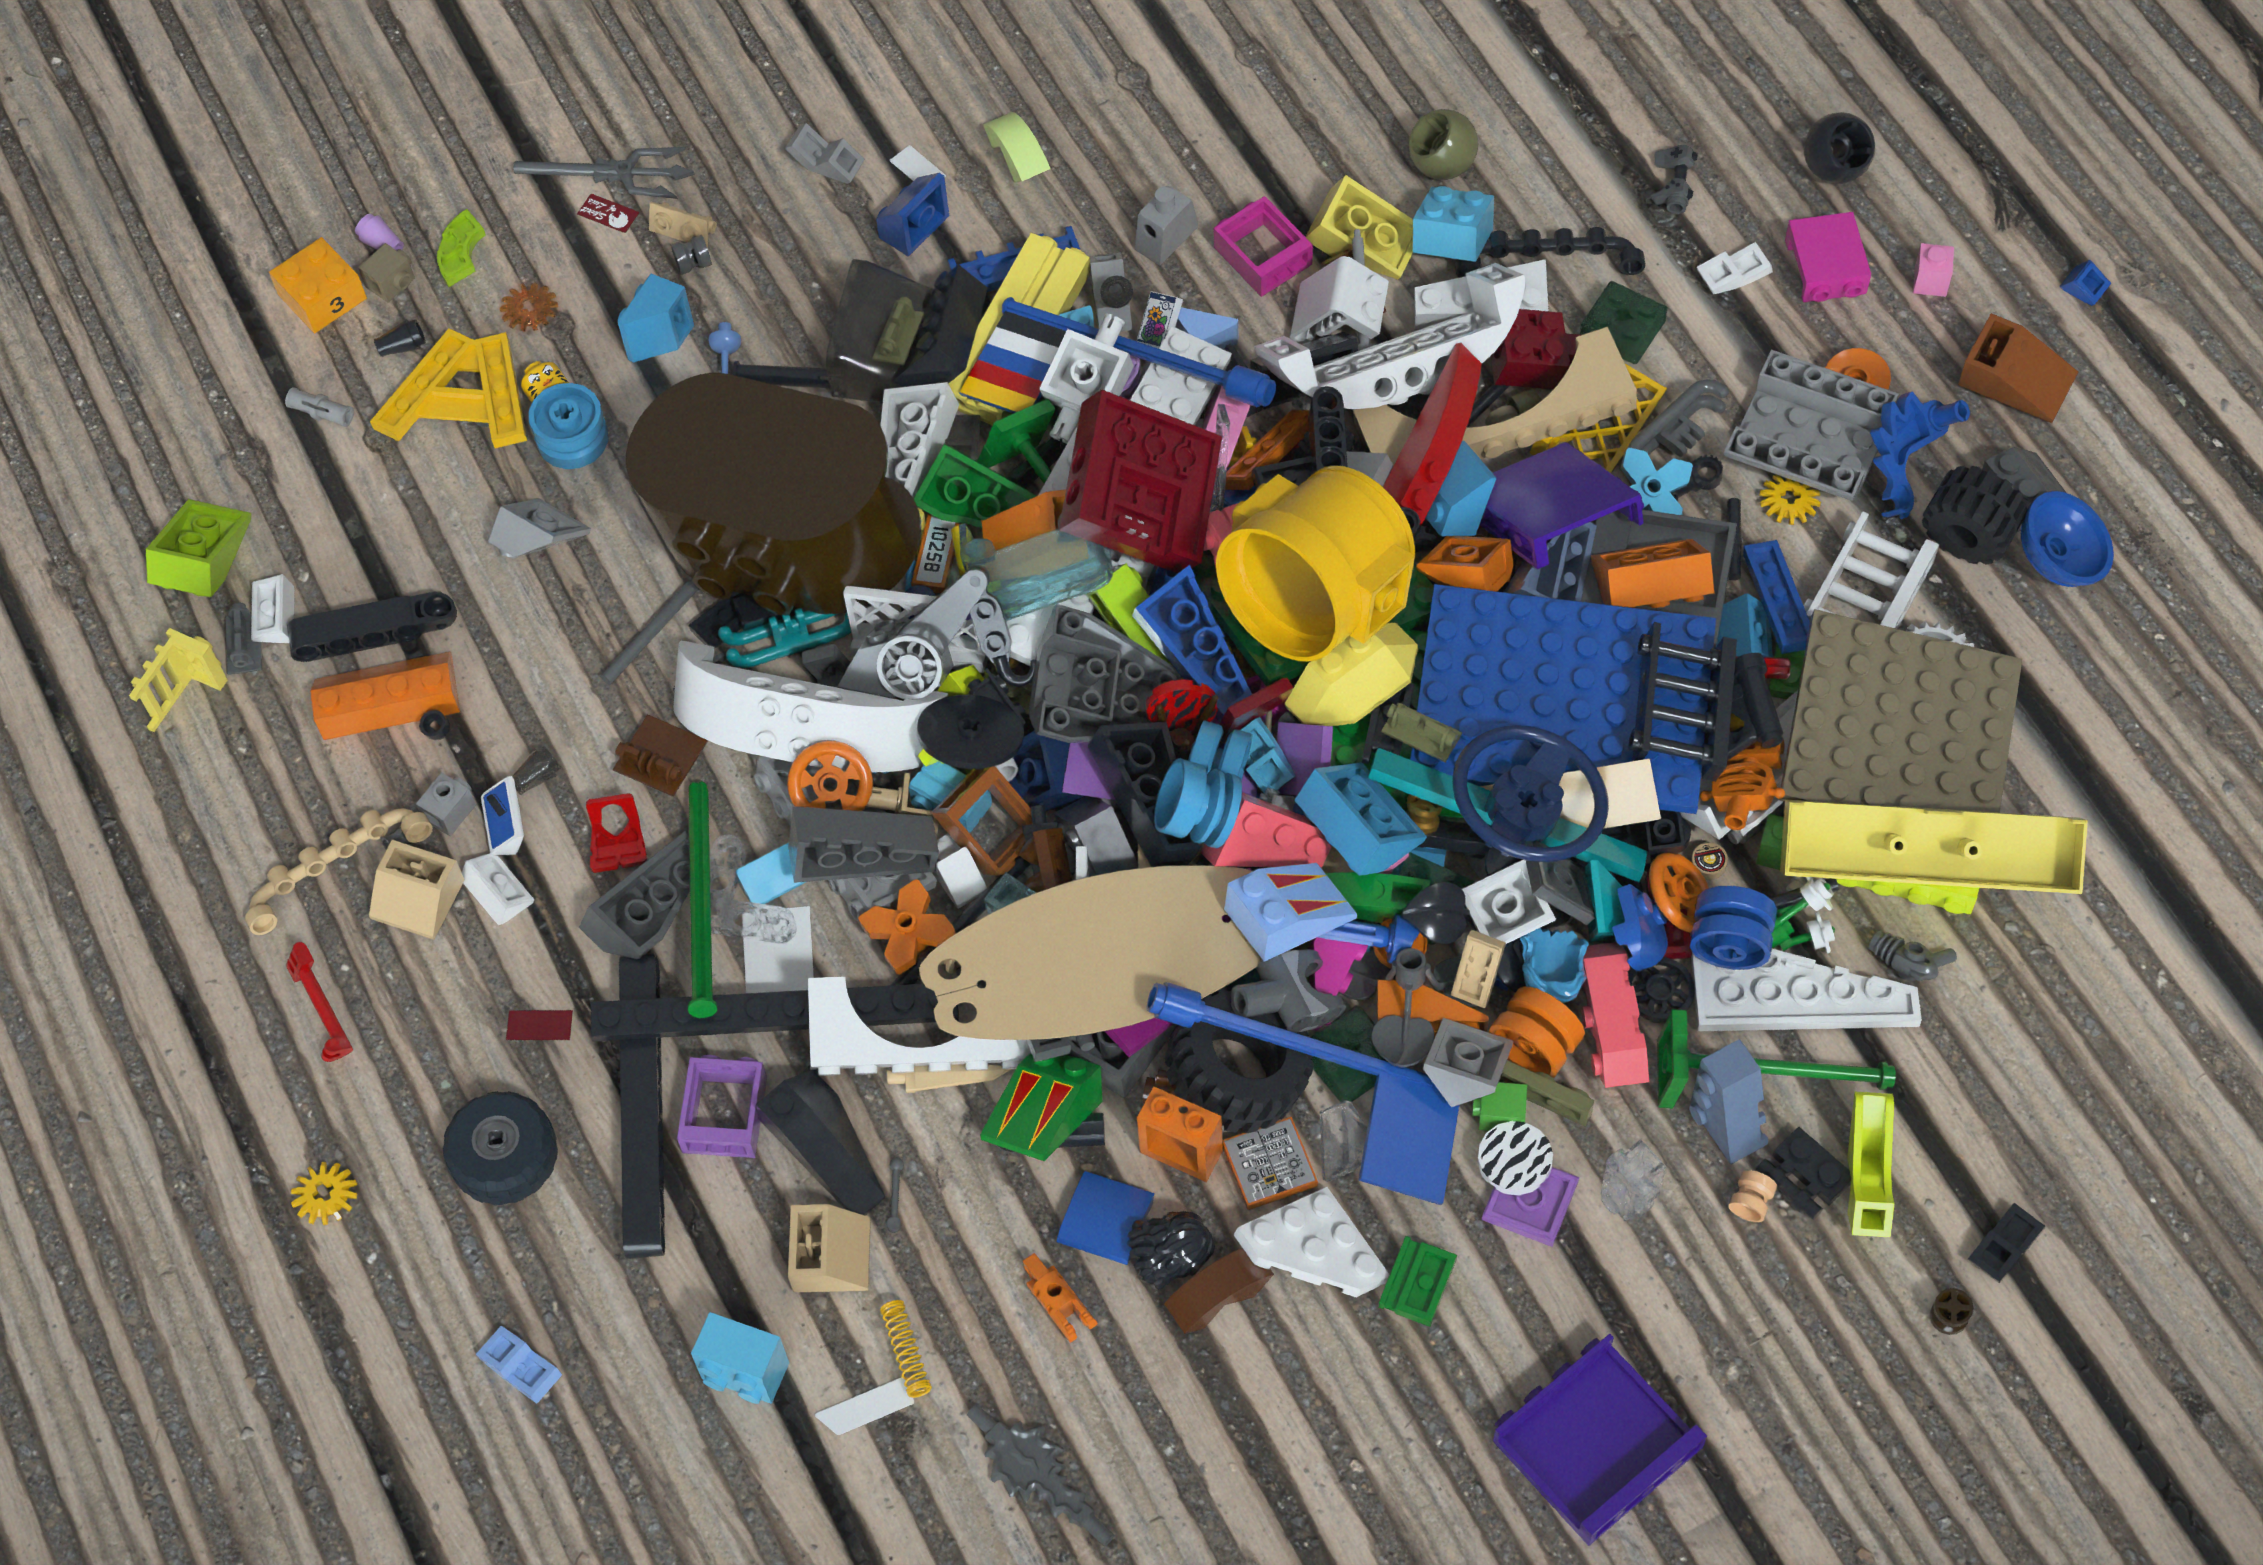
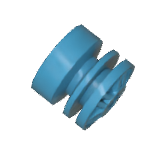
[1154,758,1242,849]

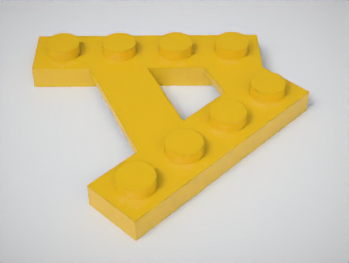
[370,328,527,449]

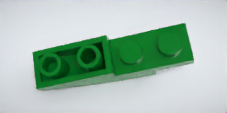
[1325,872,1431,923]

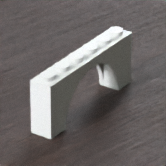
[808,977,1031,1076]

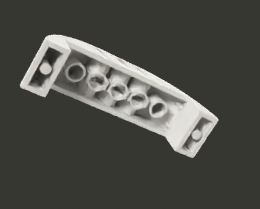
[1254,263,1525,409]
[673,640,948,772]

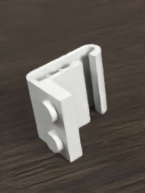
[1290,256,1389,344]

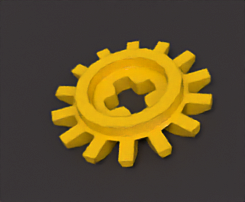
[1759,474,1821,525]
[291,1162,358,1225]

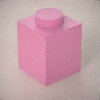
[1913,243,1954,297]

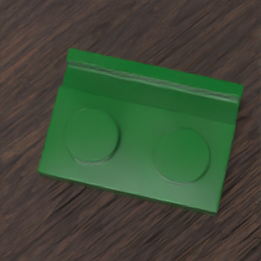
[1378,1236,1457,1327]

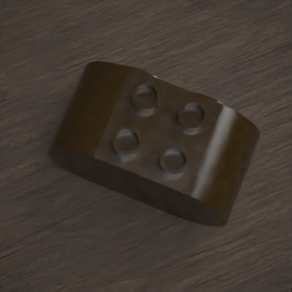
[626,373,921,615]

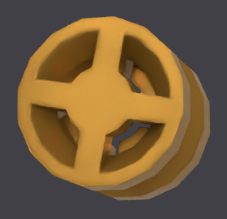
[1406,794,1443,834]

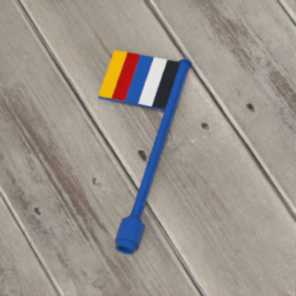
[959,297,1276,414]

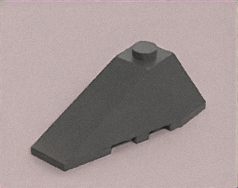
[579,830,711,959]

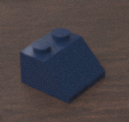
[1009,731,1084,811]

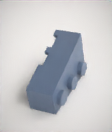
[1504,522,1597,602]
[1689,1039,1768,1165]

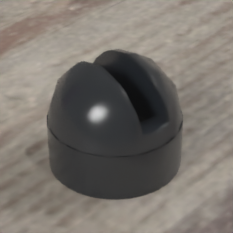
[419,710,450,740]

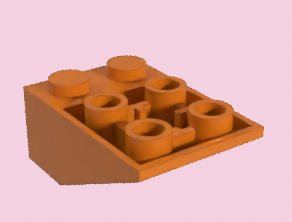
[981,489,1091,582]

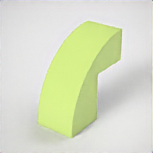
[983,112,1051,182]

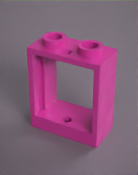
[1213,196,1313,297]

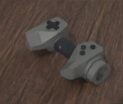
[1650,145,1698,214]

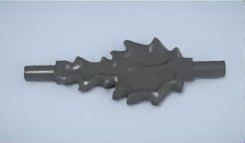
[967,1404,1115,1547]

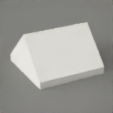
[1462,860,1556,944]

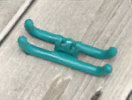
[718,608,851,668]

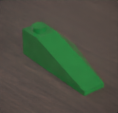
[914,443,1037,528]

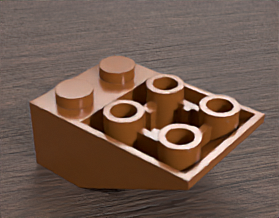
[1958,313,2079,423]

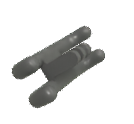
[1628,379,1729,457]

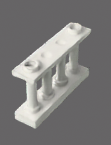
[1804,512,1939,629]

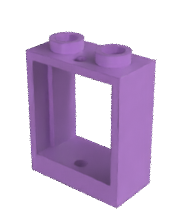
[677,1055,767,1158]

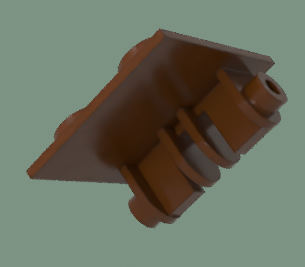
[613,714,708,797]

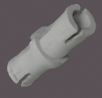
[285,387,354,427]

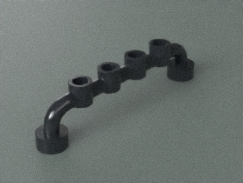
[1455,227,1646,278]

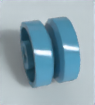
[529,383,608,469]
[1188,721,1253,782]

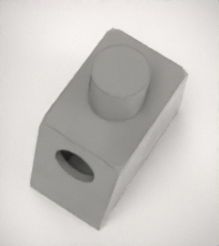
[1135,186,1198,266]

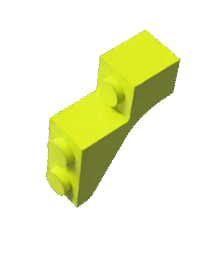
[1847,1091,1894,1237]

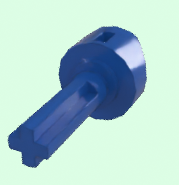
[1318,914,1420,963]

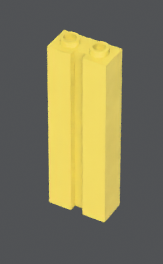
[949,233,1090,426]

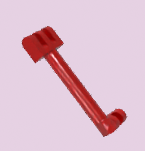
[286,942,353,1062]

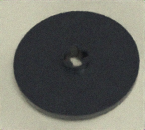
[917,695,1024,769]

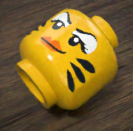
[521,361,569,403]

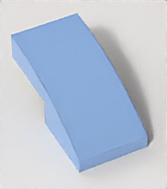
[476,1326,562,1404]

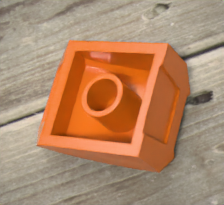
[1415,536,1513,592]

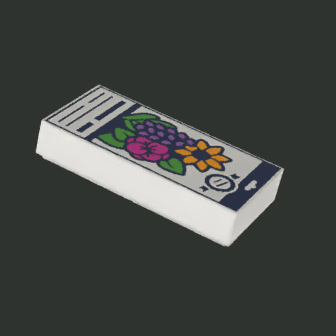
[1137,291,1183,349]

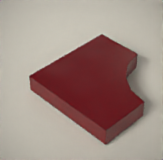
[1219,678,1294,744]

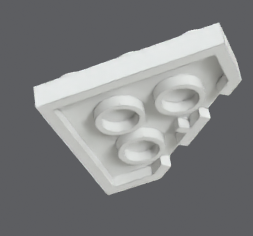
[1234,1187,1390,1297]

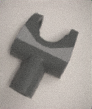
[1231,950,1346,1033]

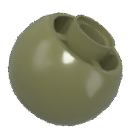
[1409,109,1479,180]

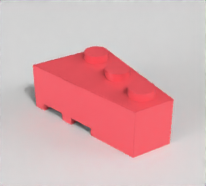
[1201,793,1332,868]

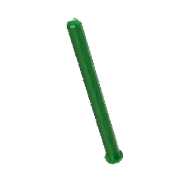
[688,781,717,1018]

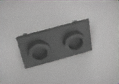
[225,603,262,675]

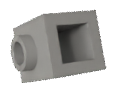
[416,772,476,837]

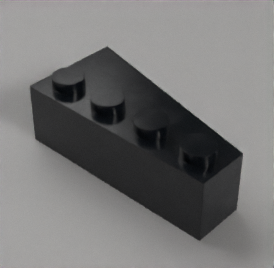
[893,264,988,387]
[1088,722,1200,867]

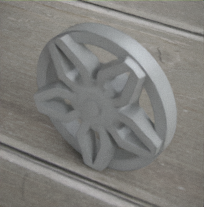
[877,634,944,700]

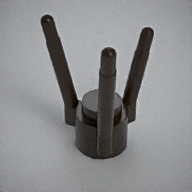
[1156,695,1219,760]

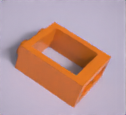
[1137,1086,1223,1182]

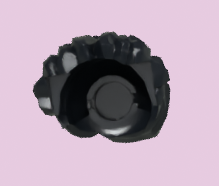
[1127,1211,1215,1290]

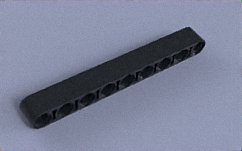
[619,953,665,1259]

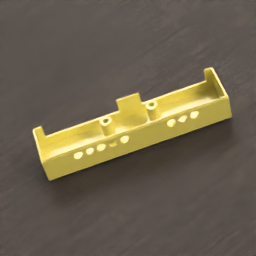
[1780,800,2088,894]

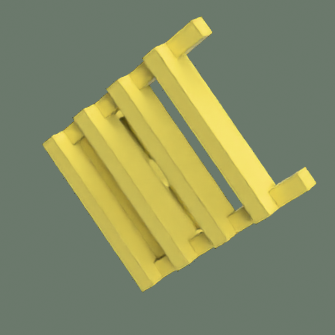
[129,628,228,732]

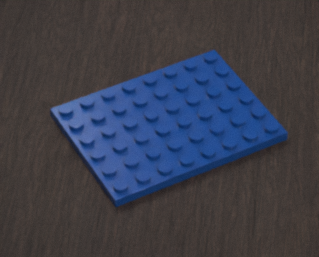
[1410,584,1716,814]

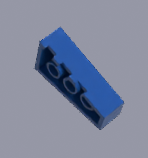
[1132,565,1252,722]

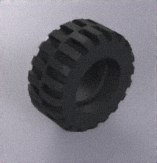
[1165,985,1314,1133]

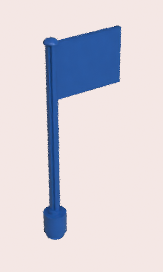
[1147,982,1459,1205]

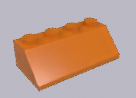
[310,651,460,740]

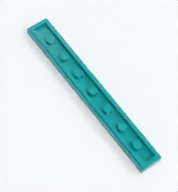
[1368,748,1648,882]

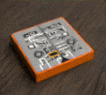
[1222,1117,1318,1210]

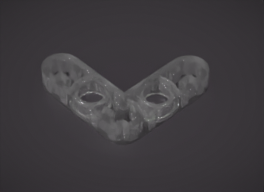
[710,834,797,944]

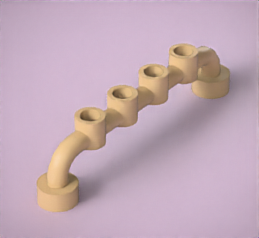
[245,808,433,935]

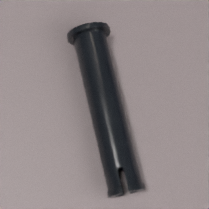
[733,361,834,389]

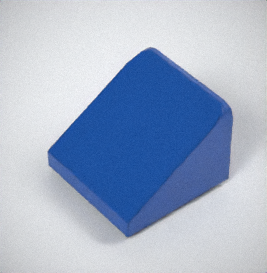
[2060,260,2111,306]

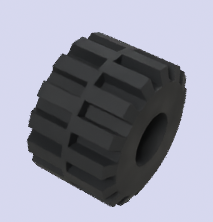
[1922,466,2027,565]

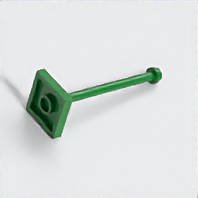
[978,399,1118,563]
[1657,1009,1896,1109]

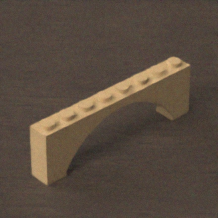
[1353,327,1637,466]

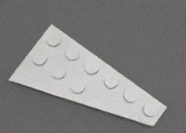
[1690,932,1922,1031]

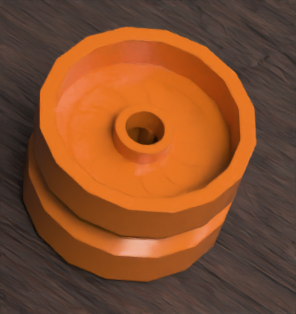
[1488,986,1585,1078]

